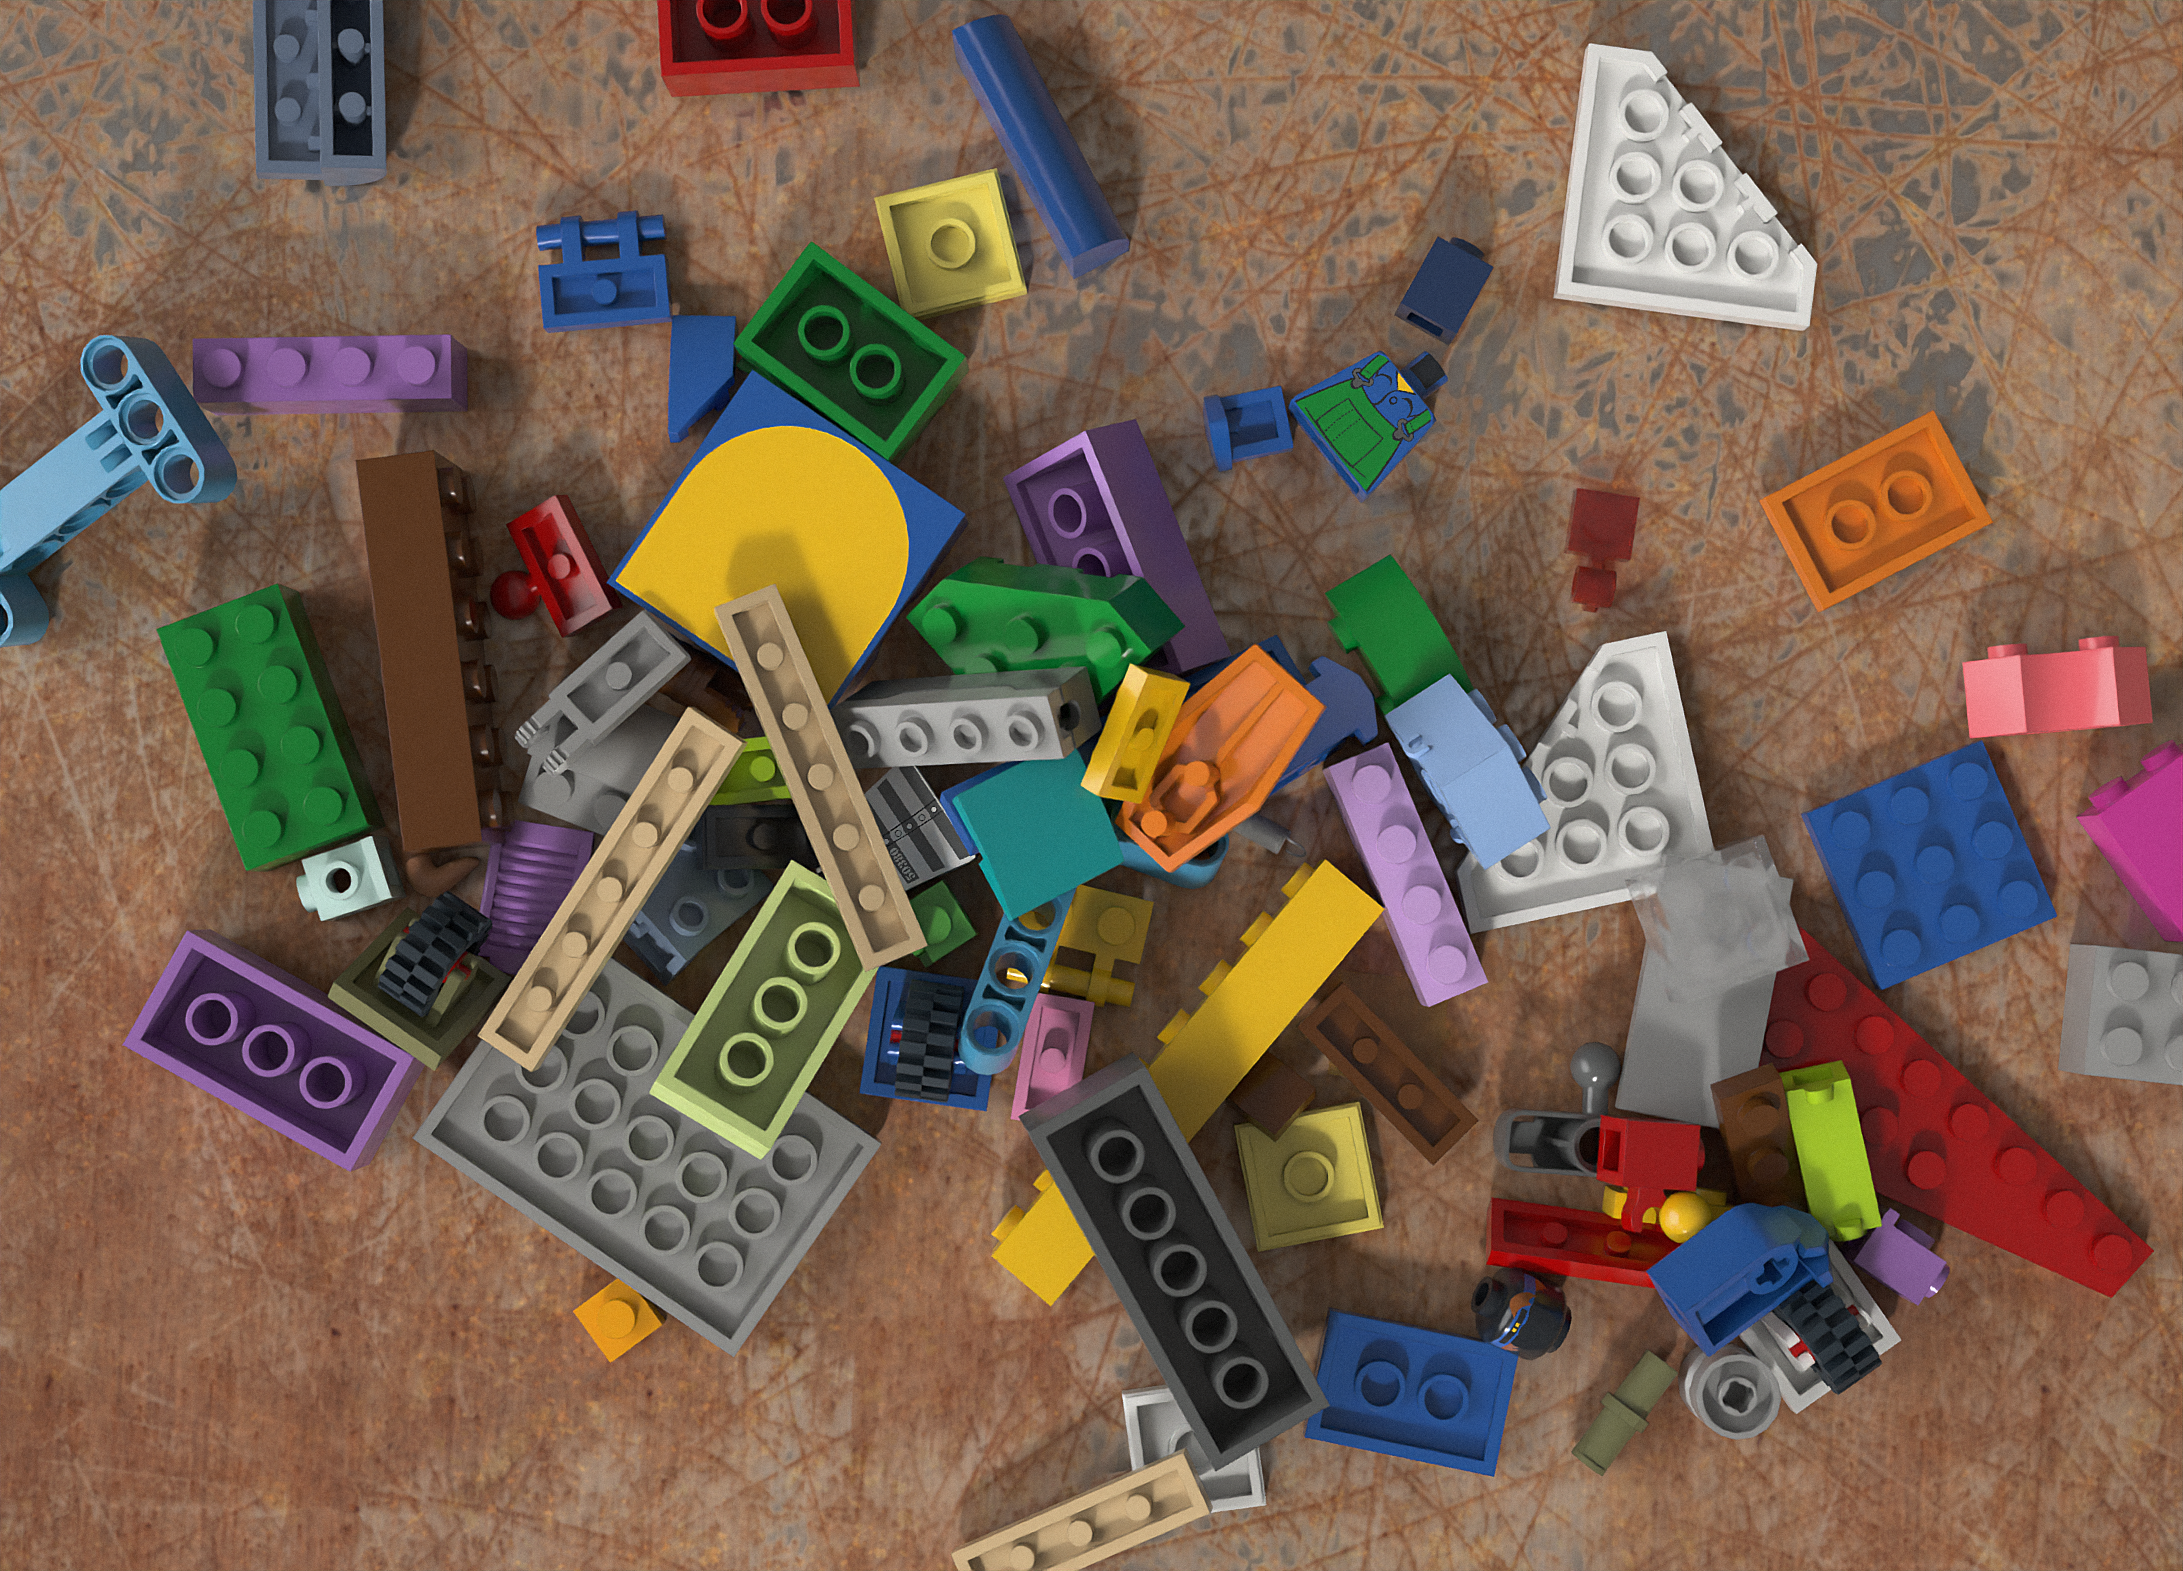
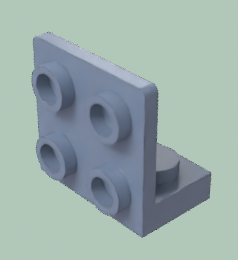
[622,825,774,986]

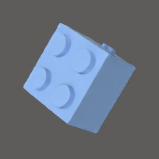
[1384,674,1551,870]

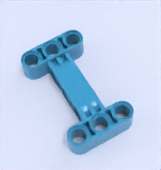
[0,335,237,648]

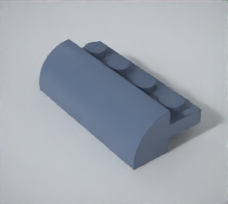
[253,0,387,186]

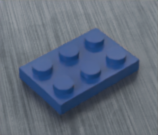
[1303,1307,1518,1477]

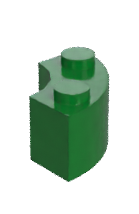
[1325,554,1474,732]

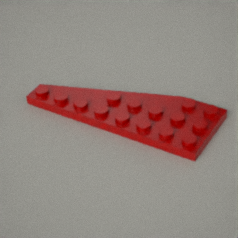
[1759,914,2154,1298]

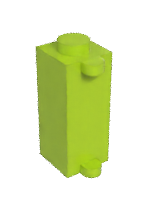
[1779,1060,1882,1241]

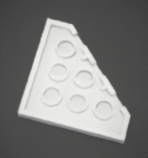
[1553,43,1817,331]
[1454,631,1717,934]

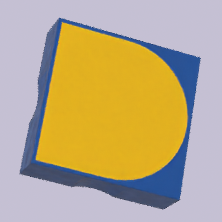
[606,370,969,722]

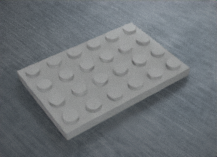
[413,956,882,1357]

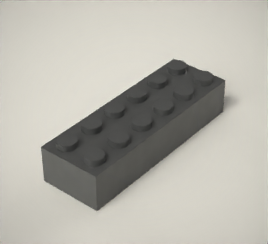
[1018,1052,1330,1472]

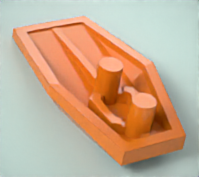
[1114,644,1327,873]

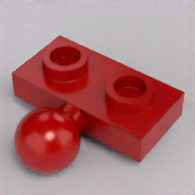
[490,494,624,638]

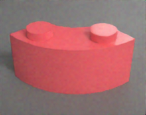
[1962,636,2153,738]

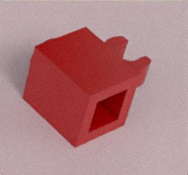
[1596,1115,1705,1233]

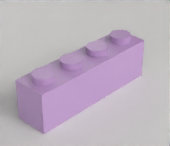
[1322,743,1488,1007]

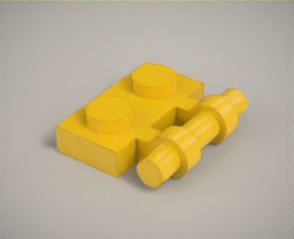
[1006,885,1154,1008]

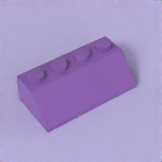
[1003,419,1231,711]

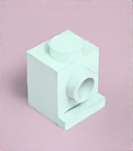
[296,836,406,921]

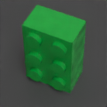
[733,241,969,467]

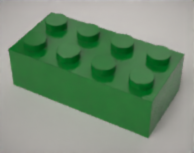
[156,583,386,872]

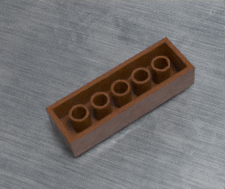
[356,450,515,853]

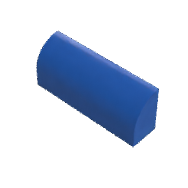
[952,14,1129,280]

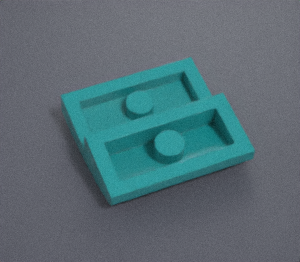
[952,748,1125,921]

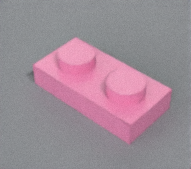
[1011,993,1095,1121]

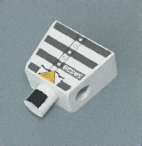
[816,766,978,892]

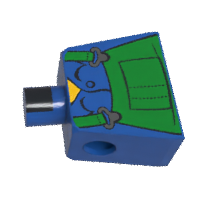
[1287,350,1448,503]

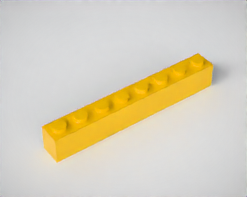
[991,859,1385,1306]

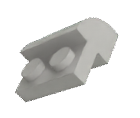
[518,675,681,836]

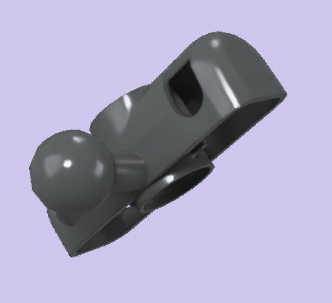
[1493,1042,1665,1177]

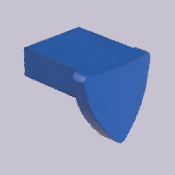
[1203,386,1294,472]

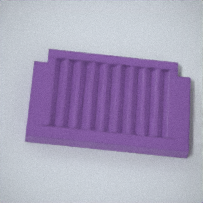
[478,820,596,975]

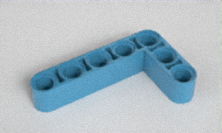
[958,797,1229,1075]

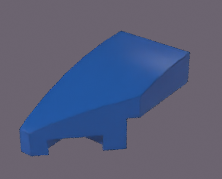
[668,315,738,443]

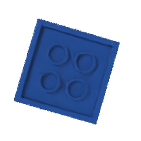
[1801,740,2057,990]

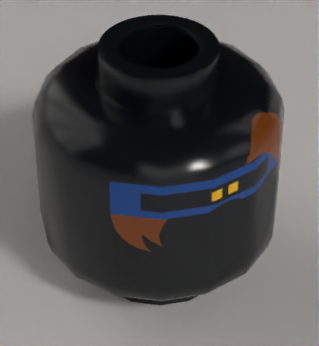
[1471,1267,1572,1361]

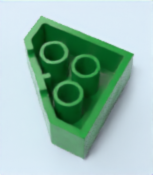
[906,556,1186,718]

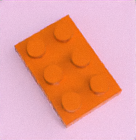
[1759,410,1993,612]

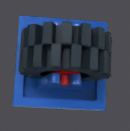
[859,966,1005,1111]

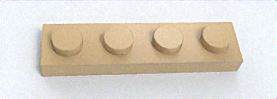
[951,1448,1213,1571]

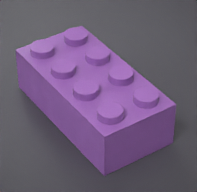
[123,929,425,1172]

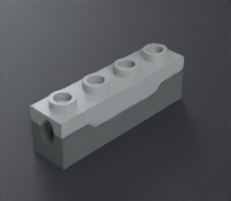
[830,666,1102,769]

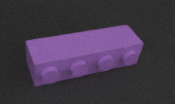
[193,334,468,415]

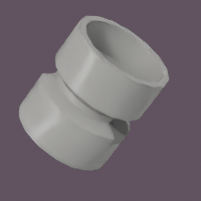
[1678,1342,1781,1440]

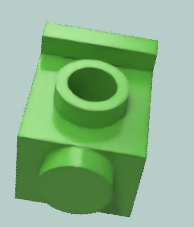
[909,880,980,968]

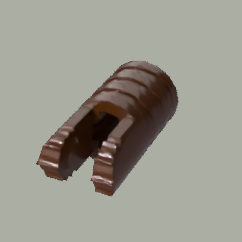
[657,632,754,734]

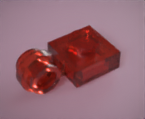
[1564,488,1640,613]

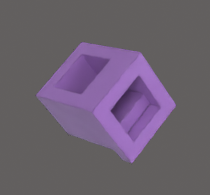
[1839,1203,1950,1305]

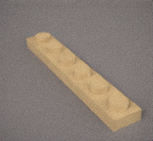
[714,584,928,972]
[478,707,748,1072]

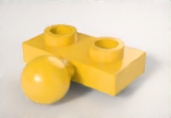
[1602,1186,1735,1244]

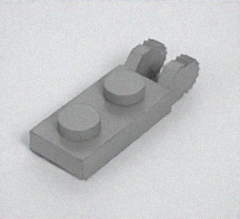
[514,609,691,778]

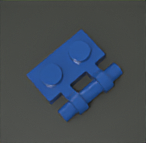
[536,210,673,333]

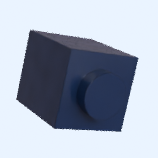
[1394,236,1494,345]

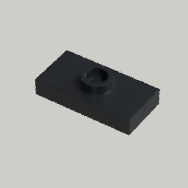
[696,804,820,870]

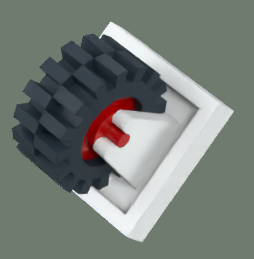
[1739,1239,1901,1414]

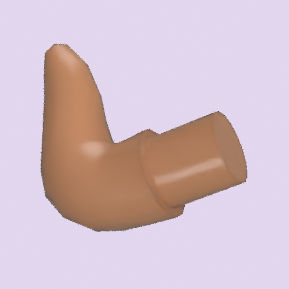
[393,836,479,898]

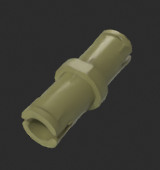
[1571,1349,1678,1477]

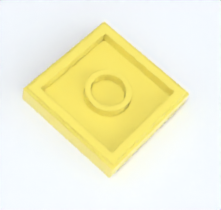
[874,168,1027,321]
[1233,1100,1384,1252]

